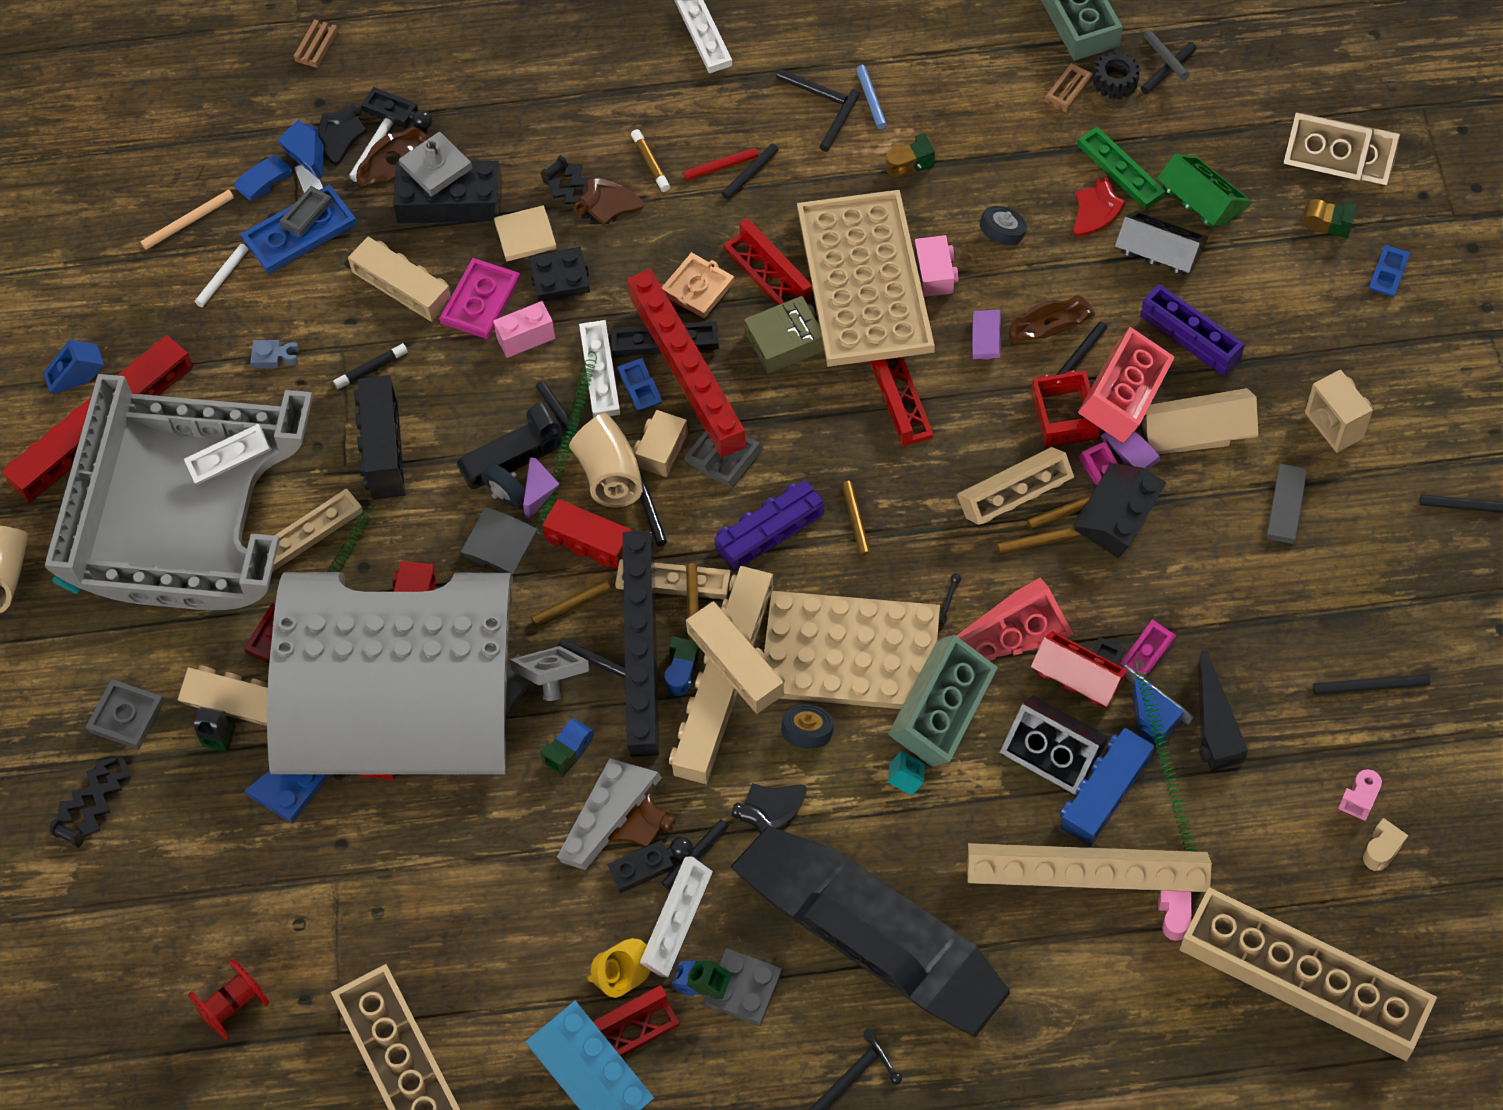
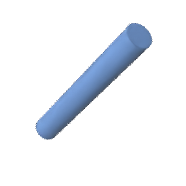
[856,65,887,129]

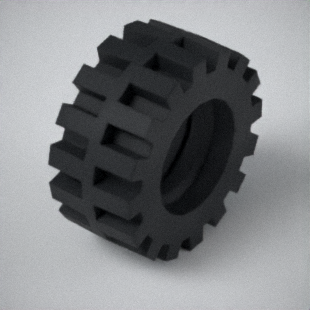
[1093,51,1140,99]

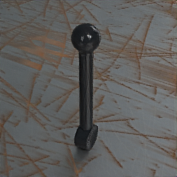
[939,573,961,624]
[863,1028,902,1085]

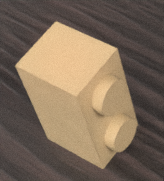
[633,410,688,477]

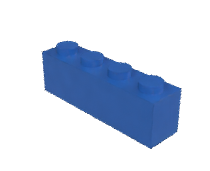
[1060,728,1155,847]

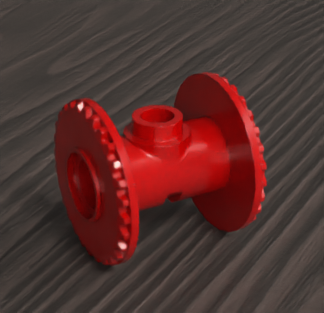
[188,958,270,1040]

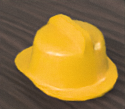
[587,938,651,998]

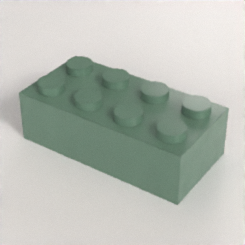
[1041,0,1123,61]
[888,634,998,767]

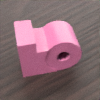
[1338,769,1382,821]
[1158,890,1191,941]

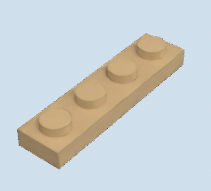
[272,488,363,572]
[615,559,731,600]

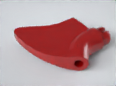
[1074,177,1125,237]

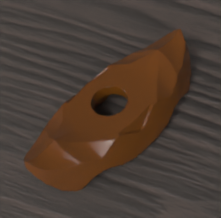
[356,127,429,188]
[1009,295,1095,345]

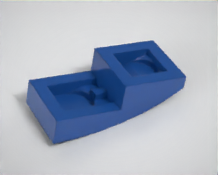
[234,155,292,201]
[1368,245,1410,297]
[617,358,662,412]

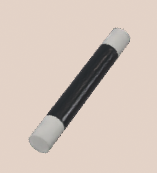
[333,343,408,390]

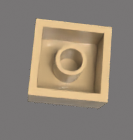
[1305,369,1373,453]

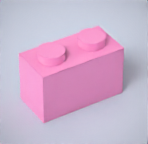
[914,235,958,297]
[493,301,556,358]

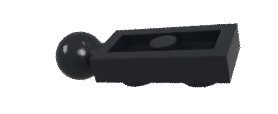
[361,87,432,130]
[607,837,693,894]

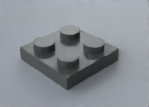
[85,679,165,750]
[704,948,783,1027]

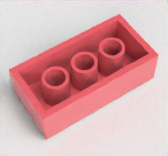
[1078,327,1175,443]

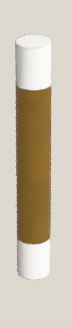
[631,129,670,192]

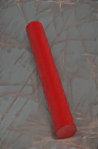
[683,148,758,181]

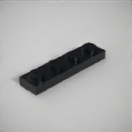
[611,321,719,357]

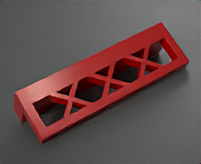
[723,218,812,306]
[869,357,934,447]
[593,985,680,1057]

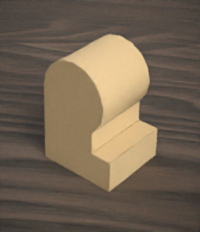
[1363,818,1408,871]

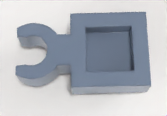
[251,340,299,368]

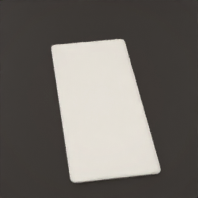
[294,165,323,193]

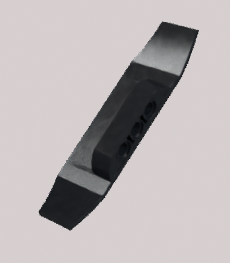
[730,826,1010,1037]

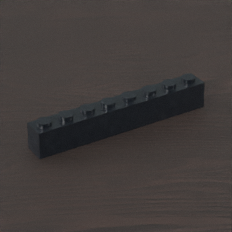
[622,530,660,757]

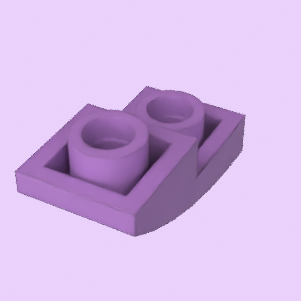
[973,310,1001,360]
[1101,431,1160,470]

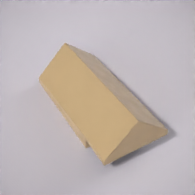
[1283,112,1400,185]
[1141,388,1258,454]

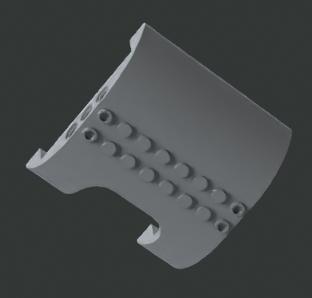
[45,374,313,610]
[267,572,513,774]

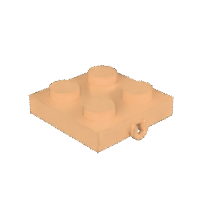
[662,252,735,319]

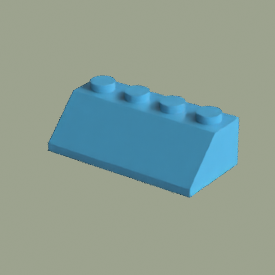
[525,1001,654,1110]

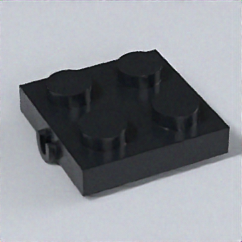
[529,247,590,302]

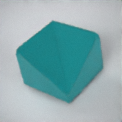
[888,751,925,795]

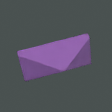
[523,458,559,519]

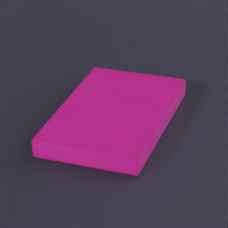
[439,258,521,339]

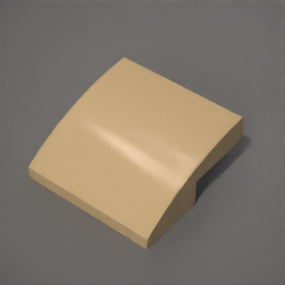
[494,205,557,262]

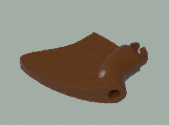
[574,178,644,225]
[608,794,676,847]

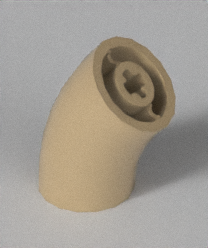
[569,413,642,508]
[0,526,28,613]

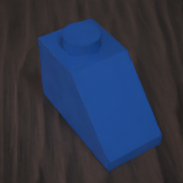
[277,119,324,180]
[43,340,104,394]
[1132,677,1184,747]

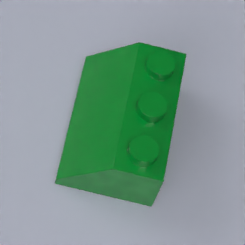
[1157,153,1253,227]

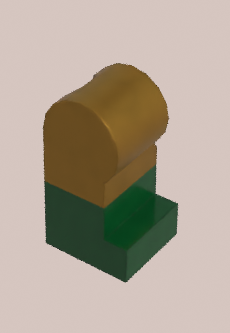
[886,133,935,177]
[1302,199,1356,238]

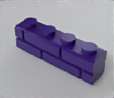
[1140,284,1245,377]
[714,480,824,572]

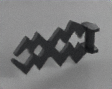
[540,155,617,225]
[50,757,131,848]

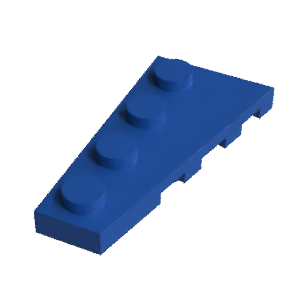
[245,770,331,824]

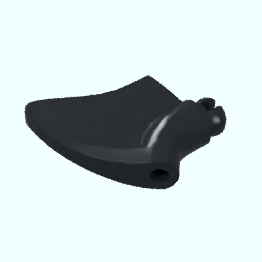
[319,103,367,165]
[732,783,807,834]

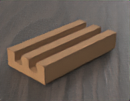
[294,19,338,68]
[1045,63,1093,113]

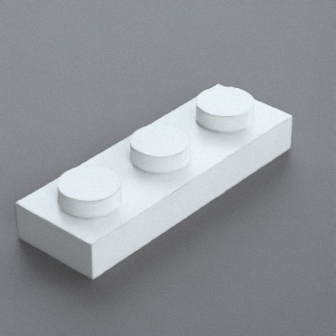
[184,424,272,485]

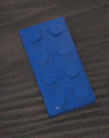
[241,184,357,274]

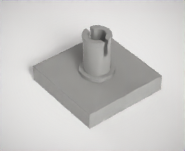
[399,132,473,197]
[510,646,589,701]

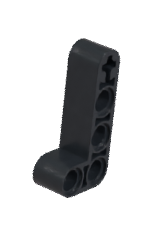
[456,402,563,489]

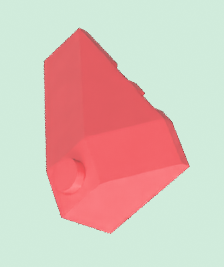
[956,577,1073,661]

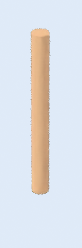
[140,190,234,250]

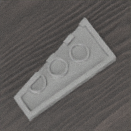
[557,758,662,870]

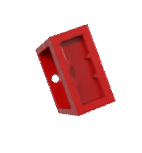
[1031,370,1100,448]

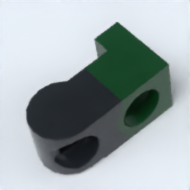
[194,707,236,752]

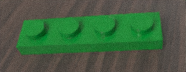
[1077,126,1166,210]

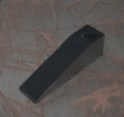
[1198,650,1248,771]

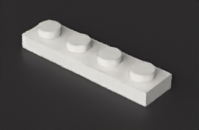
[675,0,732,73]
[579,320,620,418]
[640,857,713,977]

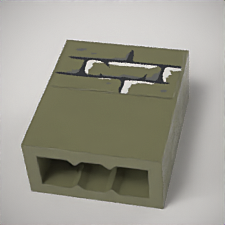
[744,296,824,374]

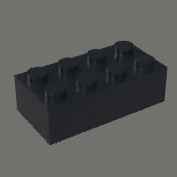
[393,160,502,224]
[354,375,406,500]

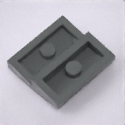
[684,431,763,488]
[459,507,537,575]

